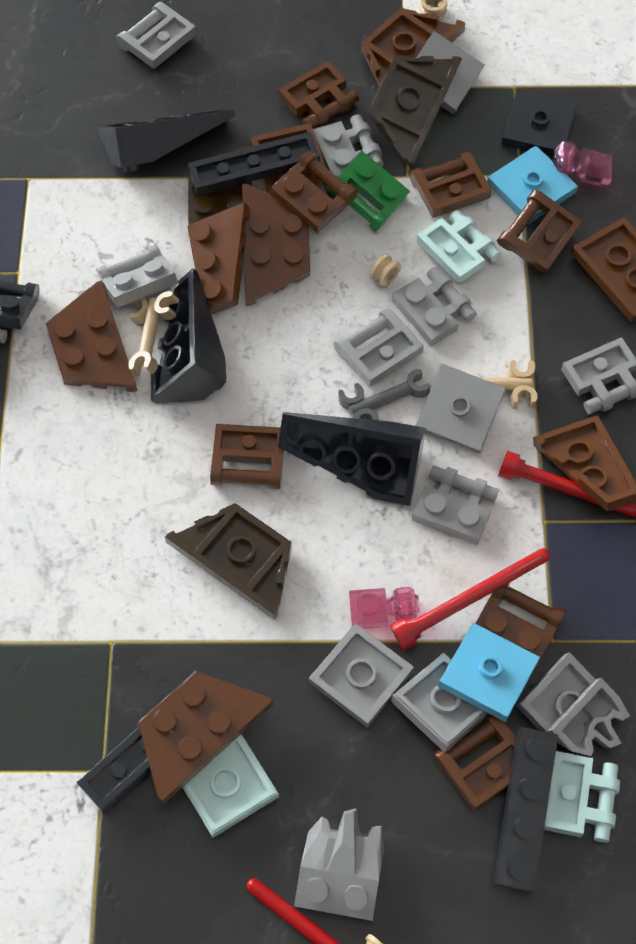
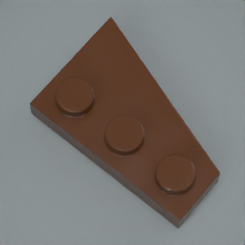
[187,202,250,315]
[533,415,636,512]

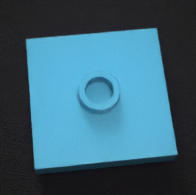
[487,146,578,225]
[438,623,540,722]

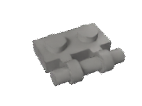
[313,114,384,177]
[392,267,477,346]
[561,337,636,414]
[412,465,499,545]

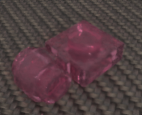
[553,141,613,188]
[349,587,420,629]

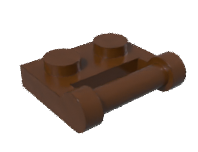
[271,151,359,233]
[409,151,492,218]
[497,190,582,274]
[210,424,284,489]
[475,583,566,670]
[433,715,516,811]

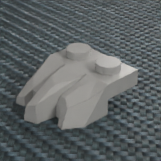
[516,652,630,756]
[294,808,384,921]

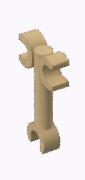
[128,291,179,376]
[482,360,538,409]

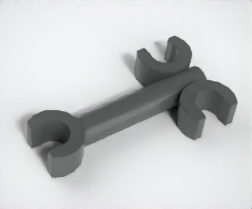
[338,369,431,420]

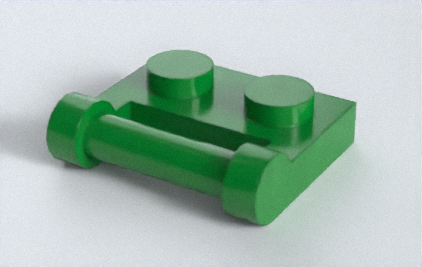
[327,150,410,232]

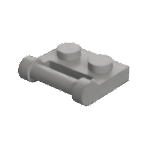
[116,2,196,69]
[96,244,178,308]
[333,308,424,387]

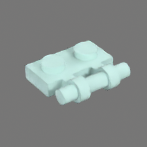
[417,210,501,284]
[544,751,620,843]

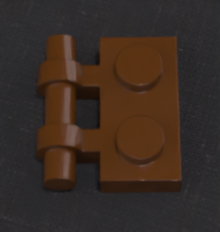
[278,61,359,128]

